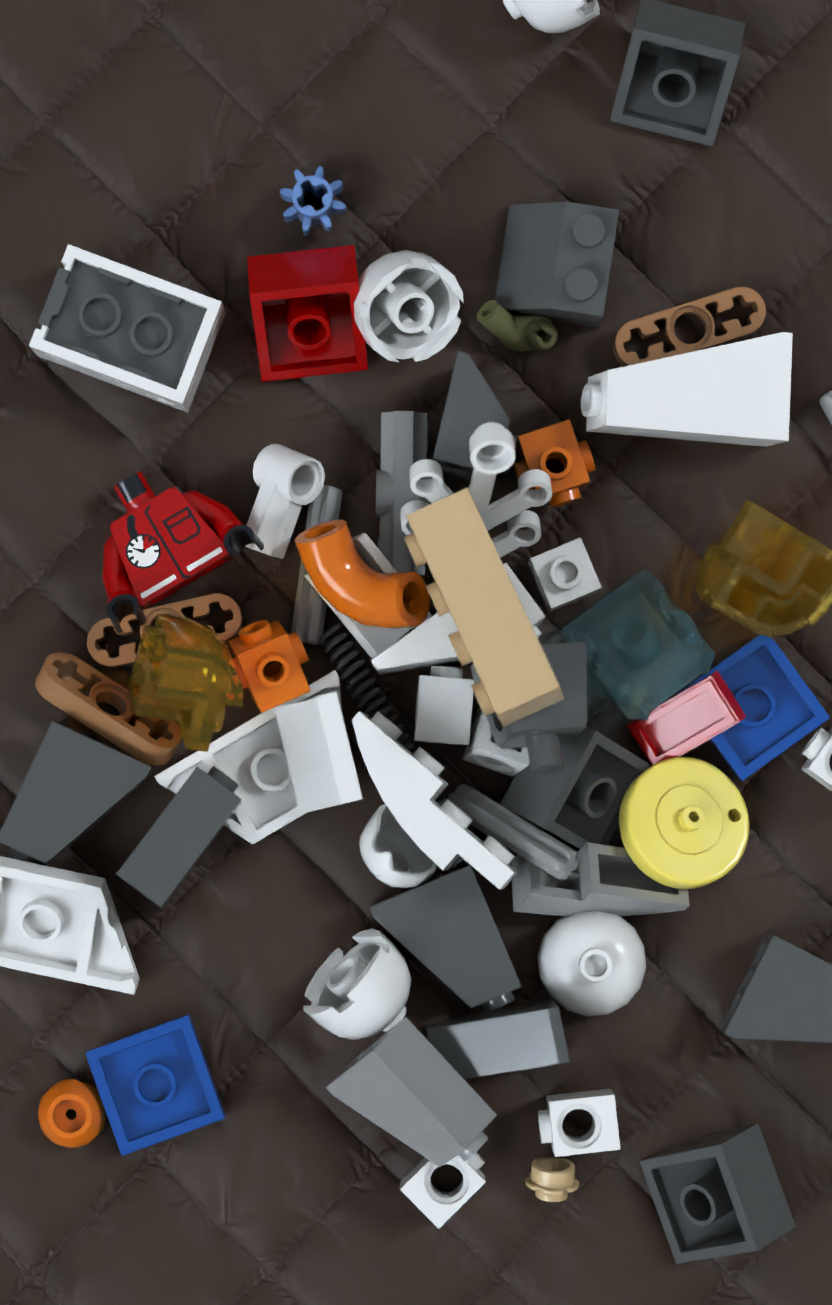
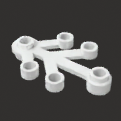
[400,422,552,558]

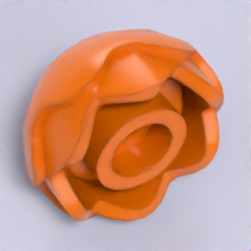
[38,1079,107,1148]

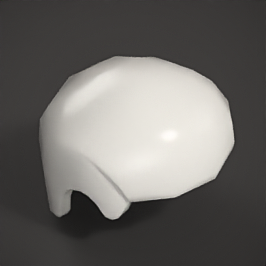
[359,804,436,889]

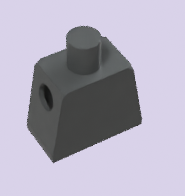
[471,642,587,775]

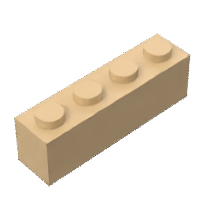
[403,488,564,727]

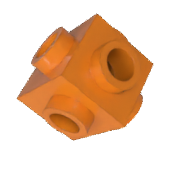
[513,419,596,508]
[226,620,311,713]

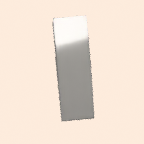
[510,842,690,916]

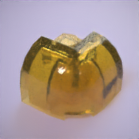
[696,499,832,638]
[128,614,244,752]

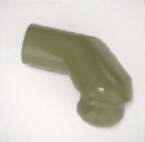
[477,300,558,351]

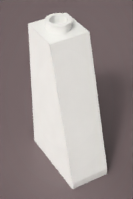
[581,332,793,447]

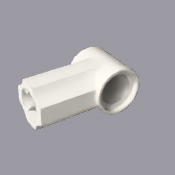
[245,444,325,559]

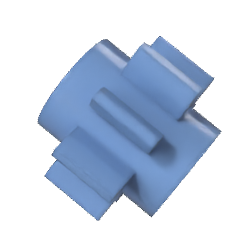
[280,166,346,236]

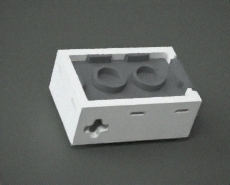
[29,244,226,412]

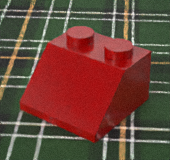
[247,245,368,382]

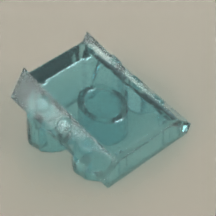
[562,570,715,720]

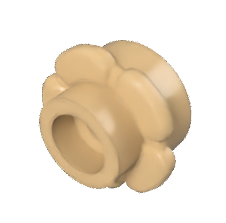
[525,1156,579,1202]

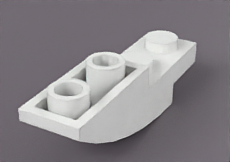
[352,711,518,890]

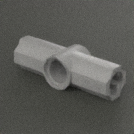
[376,411,431,576]

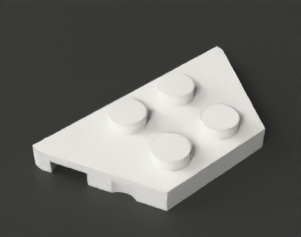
[154,670,342,844]
[0,856,139,995]

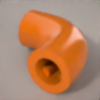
[294,520,430,629]

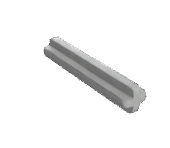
[291,485,342,645]
[447,784,578,880]

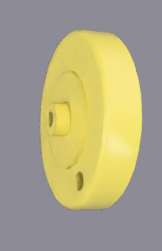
[619,757,749,889]

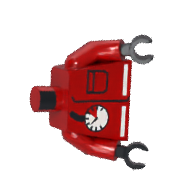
[102,472,264,634]

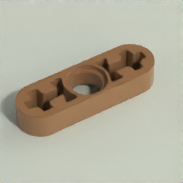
[613,287,766,367]
[87,593,243,668]
[35,652,182,766]

